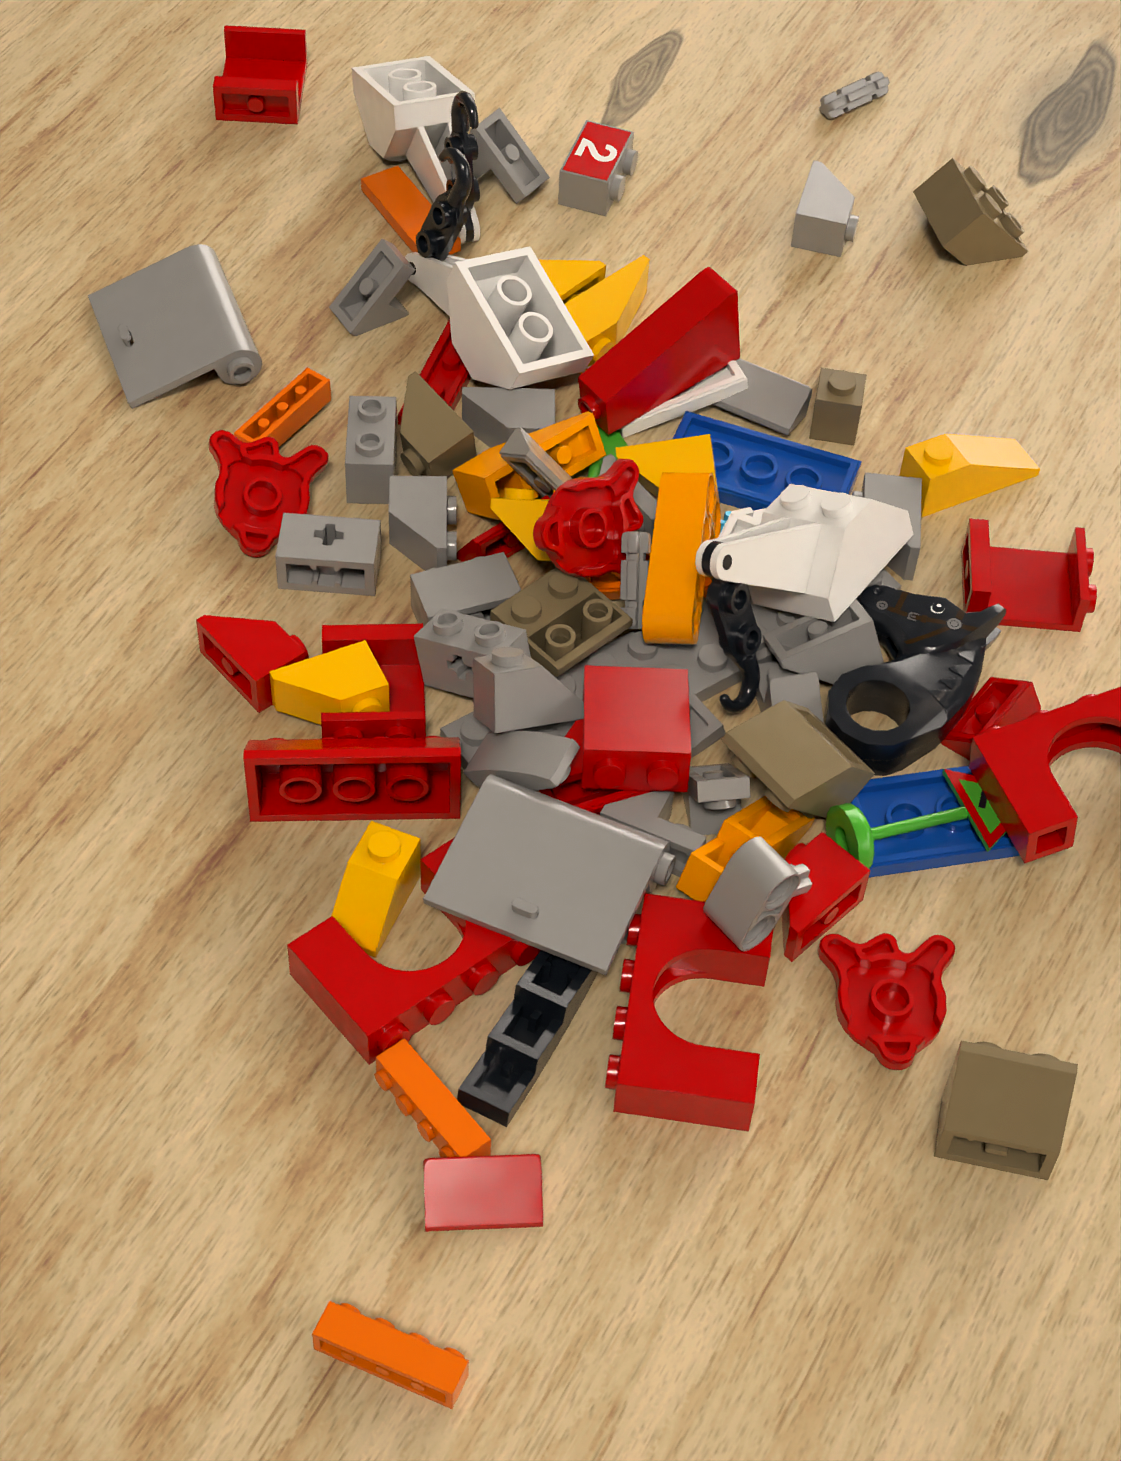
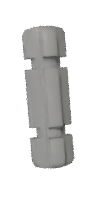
[819,71,890,119]
[620,531,651,629]

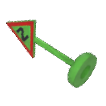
[826,769,1007,869]

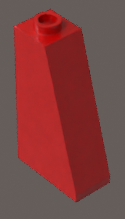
[578,267,740,435]

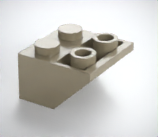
[913,158,1029,266]
[490,567,633,677]
[721,700,875,819]
[934,1041,1078,1180]

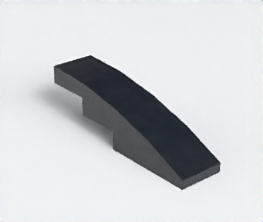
[457,950,598,1127]

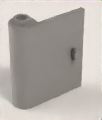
[88,244,262,409]
[423,774,676,975]

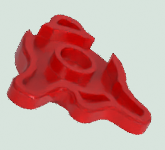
[208,430,329,557]
[533,459,644,580]
[818,933,956,1070]

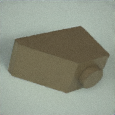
[809,368,867,446]
[400,371,477,477]

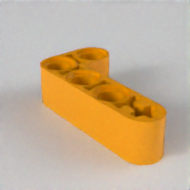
[642,472,721,645]

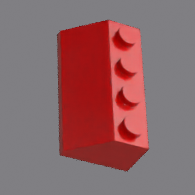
[243,736,461,822]

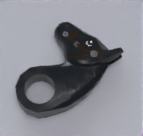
[823,585,1006,776]

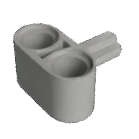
[703,837,812,951]

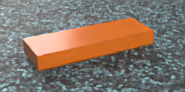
[361,166,461,255]

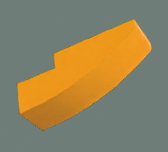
[676,796,815,902]

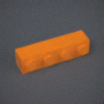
[234,367,331,447]
[374,1038,491,1158]
[312,1301,469,1409]

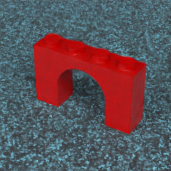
[969,687,1121,864]
[287,837,540,1065]
[605,893,773,1132]

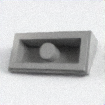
[712,358,812,435]
[499,427,573,498]

